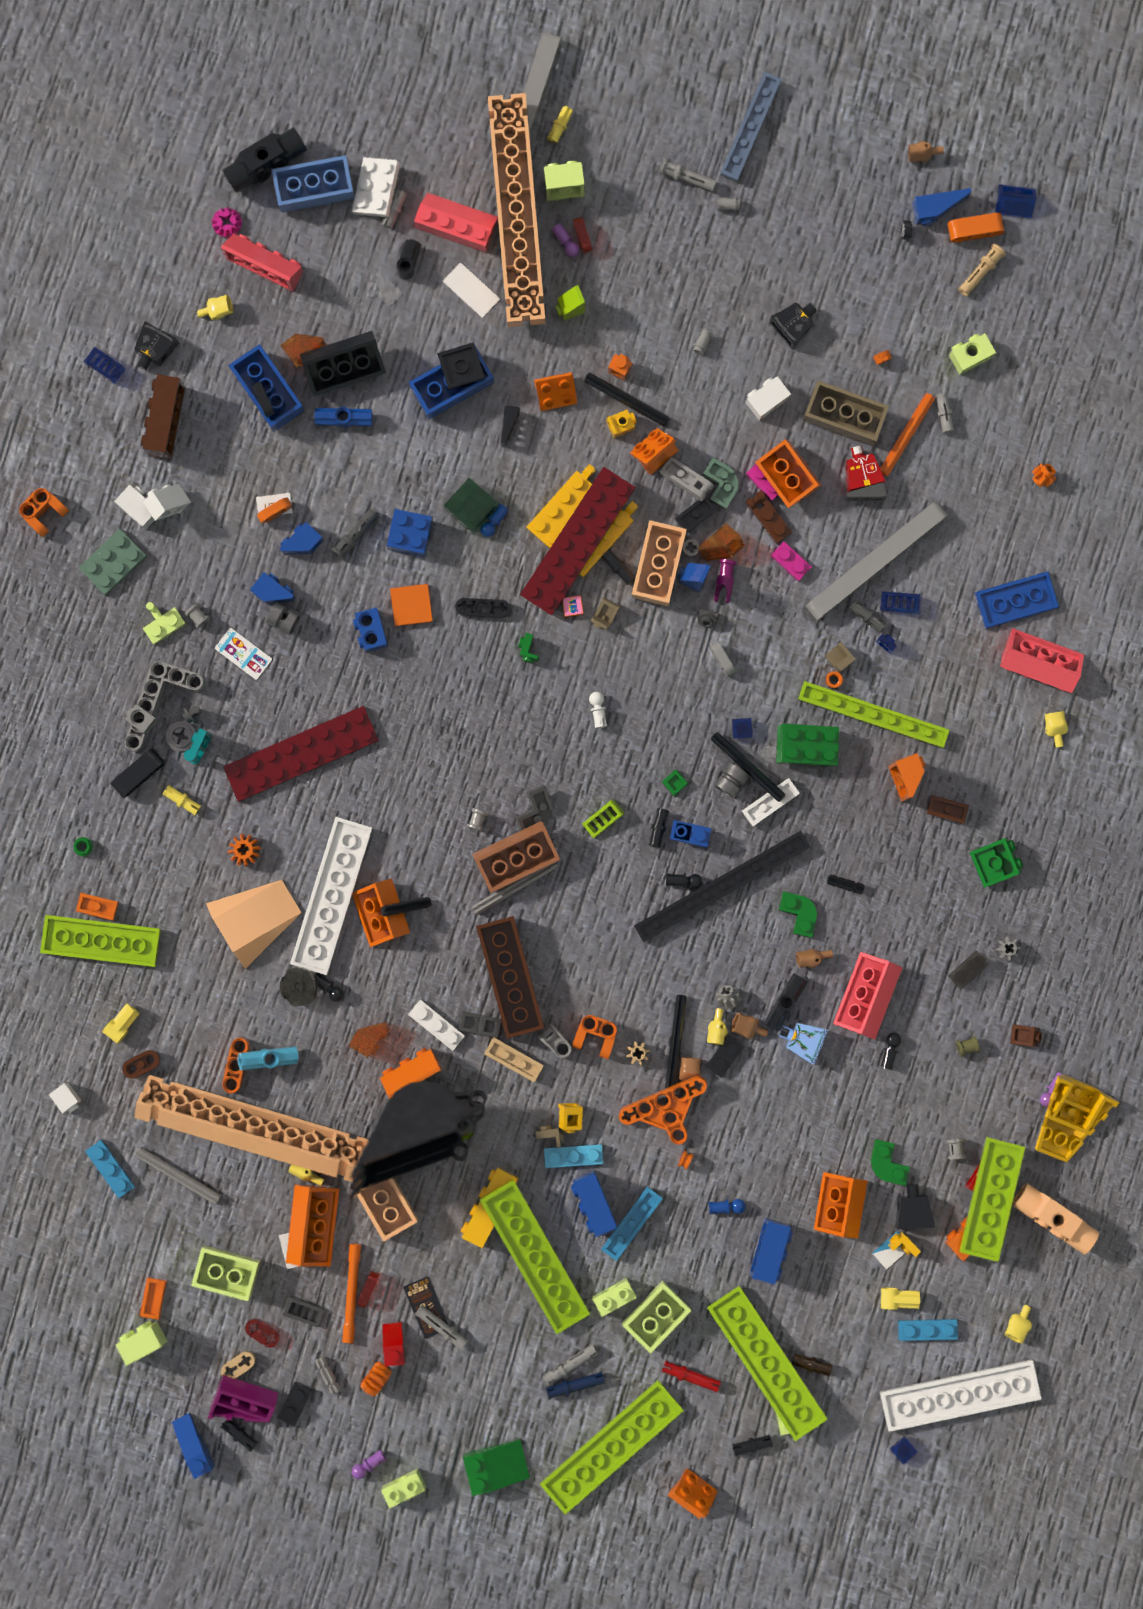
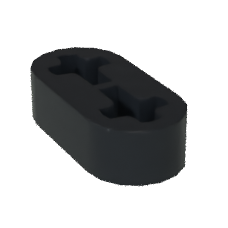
[252,381,275,418]

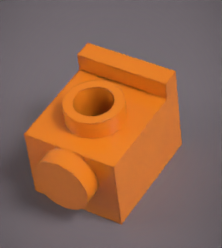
[608,354,633,381]

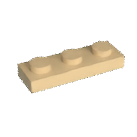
[484,1037,544,1082]

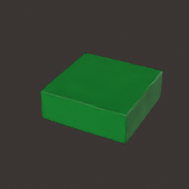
[662,769,689,796]

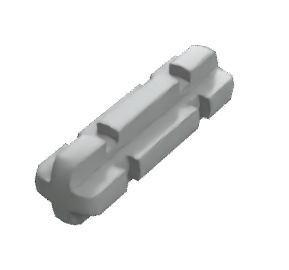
[315,1356,340,1394]

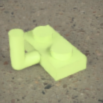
[143,602,186,645]

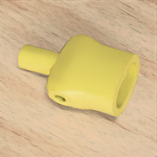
[197,295,233,320]
[1044,711,1068,747]
[707,1008,728,1045]
[289,1164,324,1186]
[1004,1305,1032,1344]

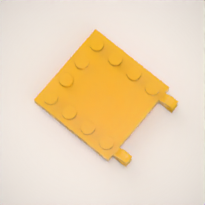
[526,464,638,578]

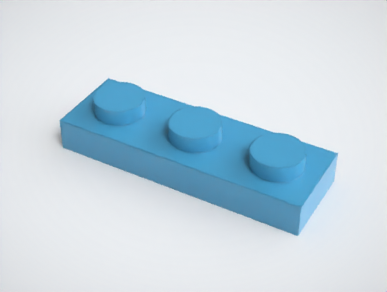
[85,1140,136,1199]
[898,1319,958,1341]

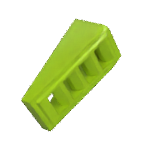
[582,799,625,838]

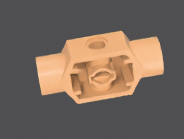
[1012,1183,1099,1255]

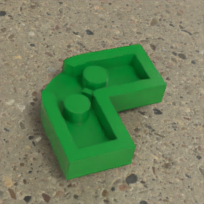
[779,891,817,938]
[871,1139,910,1186]

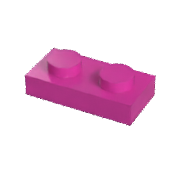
[746,464,778,502]
[771,542,812,582]

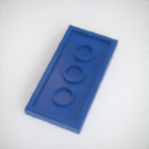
[975,571,1059,629]

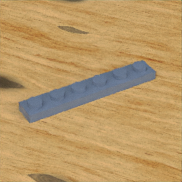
[720,72,782,182]

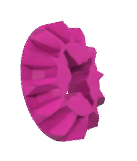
[212,207,242,237]

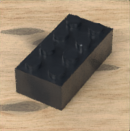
[300,331,386,396]

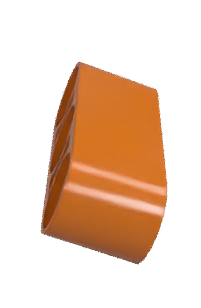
[948,213,1004,243]
[222,1038,251,1093]

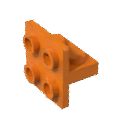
[534,372,577,411]
[630,428,679,475]
[668,1468,718,1519]

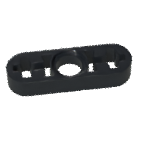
[455,598,511,618]

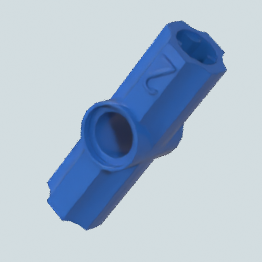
[314,407,373,428]

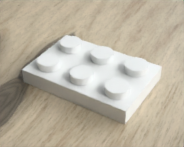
[352,157,400,217]

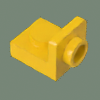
[888,1232,921,1257]

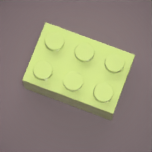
[191,1245,261,1301]
[622,1280,691,1353]

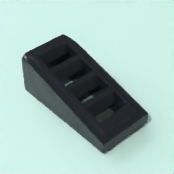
[501,406,520,447]

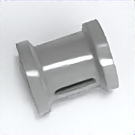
[185,603,210,629]
[466,808,489,832]
[947,1138,966,1159]

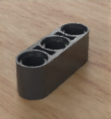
[110,748,165,798]

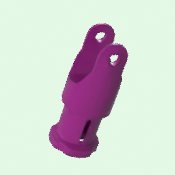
[714,559,737,604]

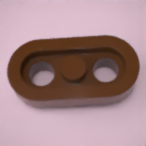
[122,1050,160,1079]

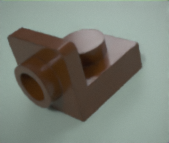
[1010,1024,1042,1047]

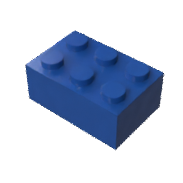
[571,1170,617,1237]
[749,1217,793,1285]

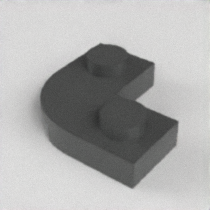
[516,785,553,831]

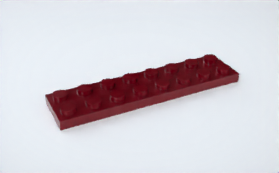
[520,467,636,616]
[223,706,379,802]

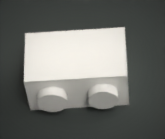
[746,376,791,421]
[143,483,191,521]
[114,485,154,530]

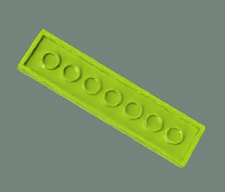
[479,1180,590,1334]
[707,1286,827,1441]
[540,1380,684,1515]

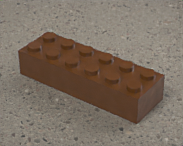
[476,916,544,1039]

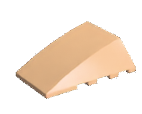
[206,880,302,969]

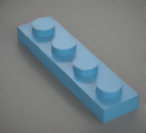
[601,1186,663,1261]

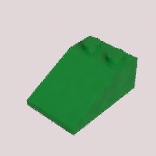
[463,1439,530,1496]

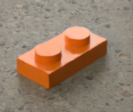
[76,893,119,921]

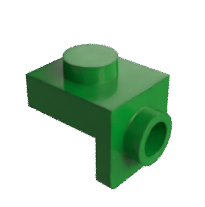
[518,633,539,664]

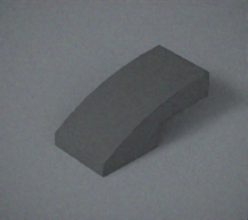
[458,1011,501,1038]

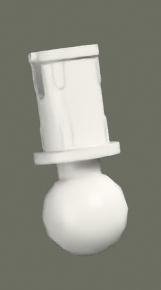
[589,691,607,728]

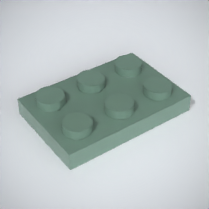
[78,528,147,596]

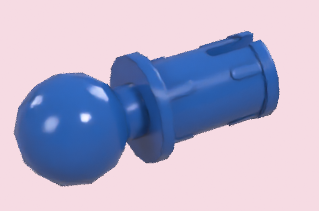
[480,503,510,537]
[709,1199,746,1215]

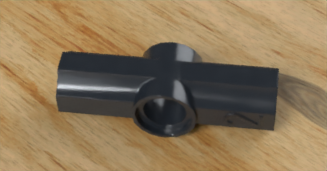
[764,973,808,1031]

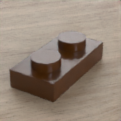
[926,795,969,824]

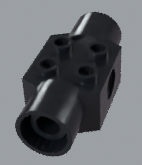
[222,127,307,193]

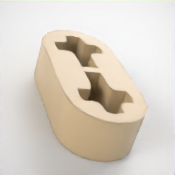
[221,1351,256,1378]

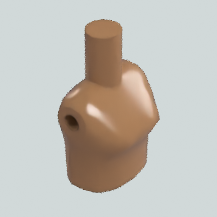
[908,141,944,163]
[796,948,833,969]
[731,1012,768,1039]
[679,1057,701,1094]

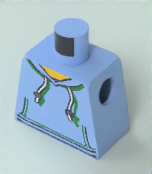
[779,1023,828,1064]

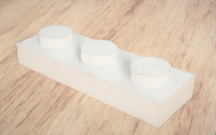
[741,778,800,827]
[408,999,465,1051]

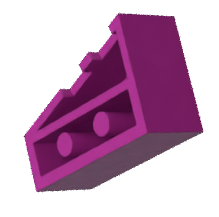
[207,1375,278,1422]

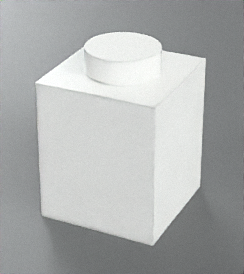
[49,1082,82,1114]

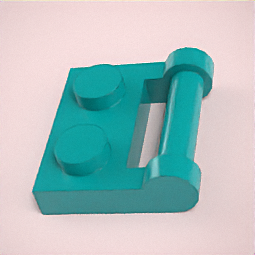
[184,728,212,765]

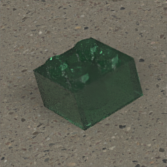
[444,478,498,535]

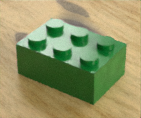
[776,724,839,767]

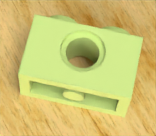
[949,333,996,375]
[593,1278,636,1317]
[381,1468,426,1509]

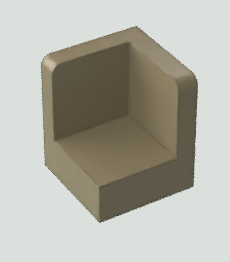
[825,642,855,673]

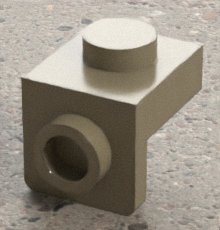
[591,597,620,630]
[535,1125,564,1148]

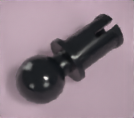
[666,873,703,889]
[310,972,344,1002]
[880,1033,901,1070]

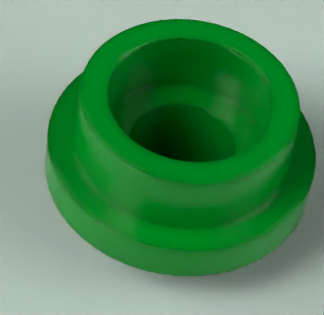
[73,837,93,856]

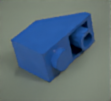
[279,522,324,555]
[250,572,296,604]
[670,820,711,848]

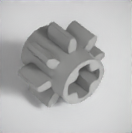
[995,937,1021,961]
[716,985,741,1009]

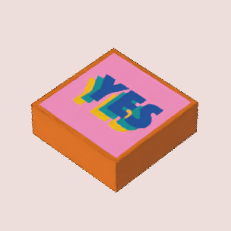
[562,595,584,617]

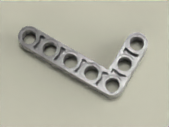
[125,661,206,753]

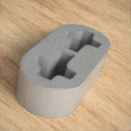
[709,641,736,677]

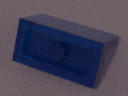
[995,184,1037,218]

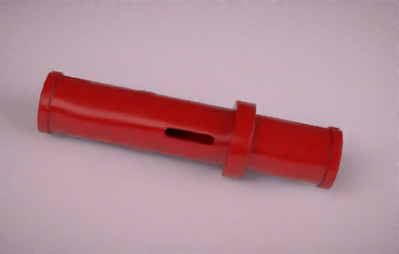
[662,1360,721,1393]

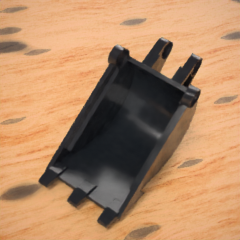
[350,1081,487,1200]

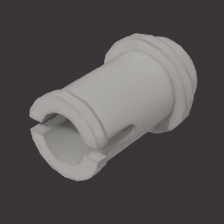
[717,196,740,212]
[693,329,713,355]

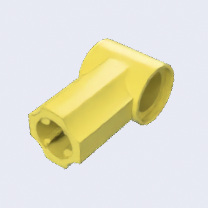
[102,1003,141,1044]
[881,1287,920,1309]

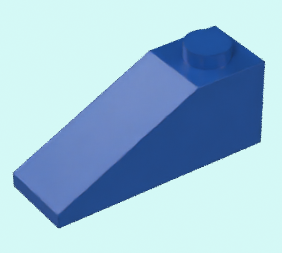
[913,188,972,226]
[677,563,710,592]
[172,1413,215,1479]

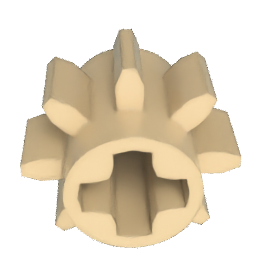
[626,1041,650,1065]

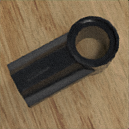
[397,239,422,280]

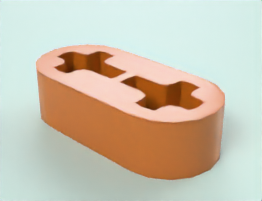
[257,497,292,524]

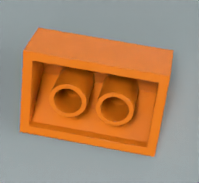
[755,439,822,508]
[888,753,926,802]
[352,878,410,947]
[380,1047,443,1099]
[814,1172,868,1239]

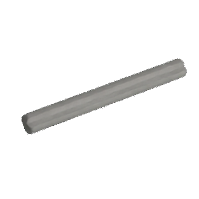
[472,862,558,915]
[135,1147,221,1204]

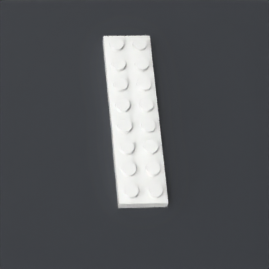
[290,817,373,975]
[880,1359,1041,1432]

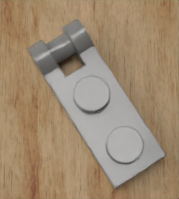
[660,457,714,502]

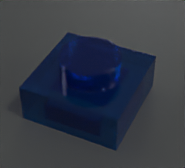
[876,634,897,654]
[732,718,752,739]
[889,1436,918,1465]

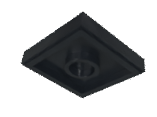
[437,342,485,391]

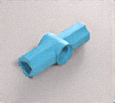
[237,1046,299,1070]

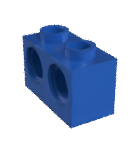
[353,607,388,653]

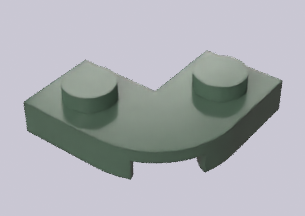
[703,458,739,510]

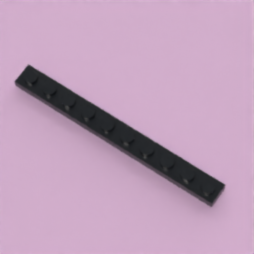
[634,831,810,942]

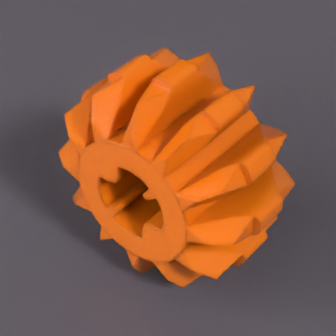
[228,834,261,866]
[361,1361,392,1397]

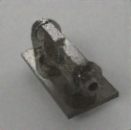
[948,950,989,990]

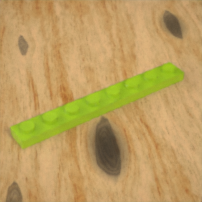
[798,681,949,749]

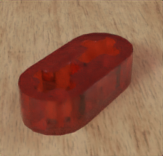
[573,217,592,254]
[356,1270,380,1308]
[245,1318,280,1348]

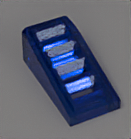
[84,347,125,384]
[880,591,922,615]

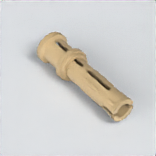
[958,244,1006,297]

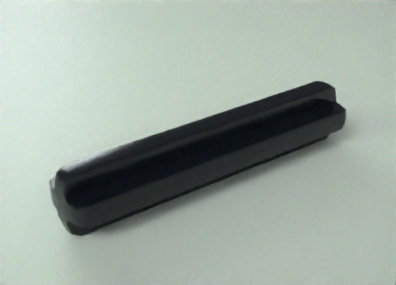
[381,897,432,917]

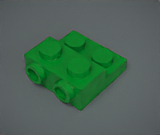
[969,837,1024,888]

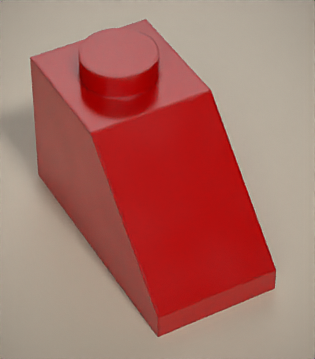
[382,1322,406,1367]

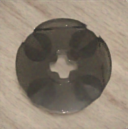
[280,967,317,1006]

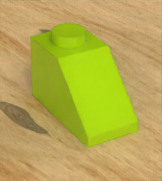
[555,285,585,321]

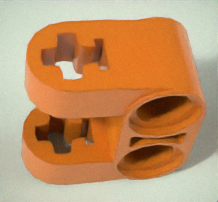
[19,488,69,537]
[572,1015,617,1060]

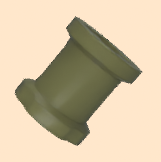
[956,1036,980,1058]

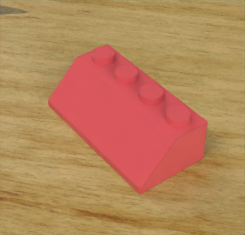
[414,193,498,253]
[221,234,303,292]
[1000,628,1084,693]
[833,952,902,1040]

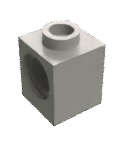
[125,704,158,735]

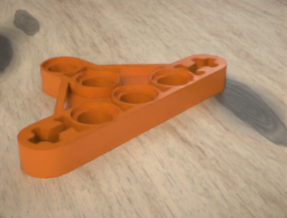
[619,1075,707,1145]

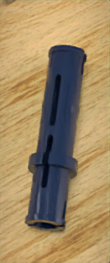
[546,1372,605,1400]

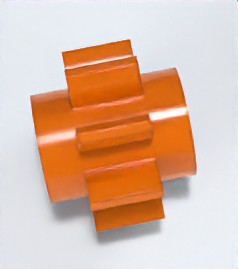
[1032,463,1057,487]

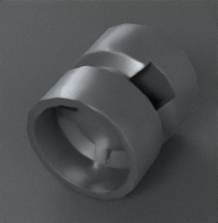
[266,602,301,636]
[714,763,749,799]

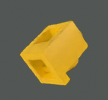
[606,410,637,439]
[558,1103,583,1133]

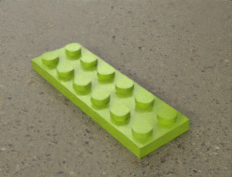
[40,915,161,967]
[959,1137,1025,1262]

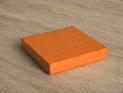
[390,584,433,627]

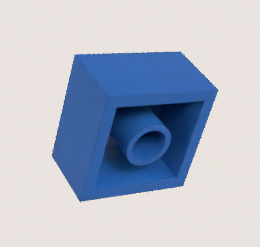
[387,509,433,557]

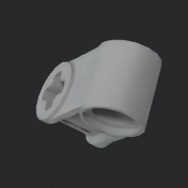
[537,1023,572,1058]

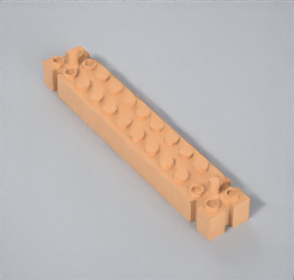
[488,93,546,327]
[135,1075,369,1182]

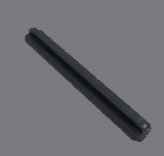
[585,373,669,427]
[711,732,785,802]
[665,994,687,1088]

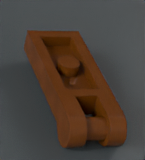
[745,490,792,545]

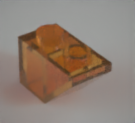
[280,334,326,367]
[698,523,746,561]
[348,1022,390,1058]

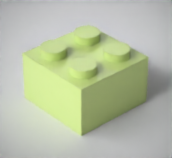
[544,161,584,201]
[116,1320,168,1366]

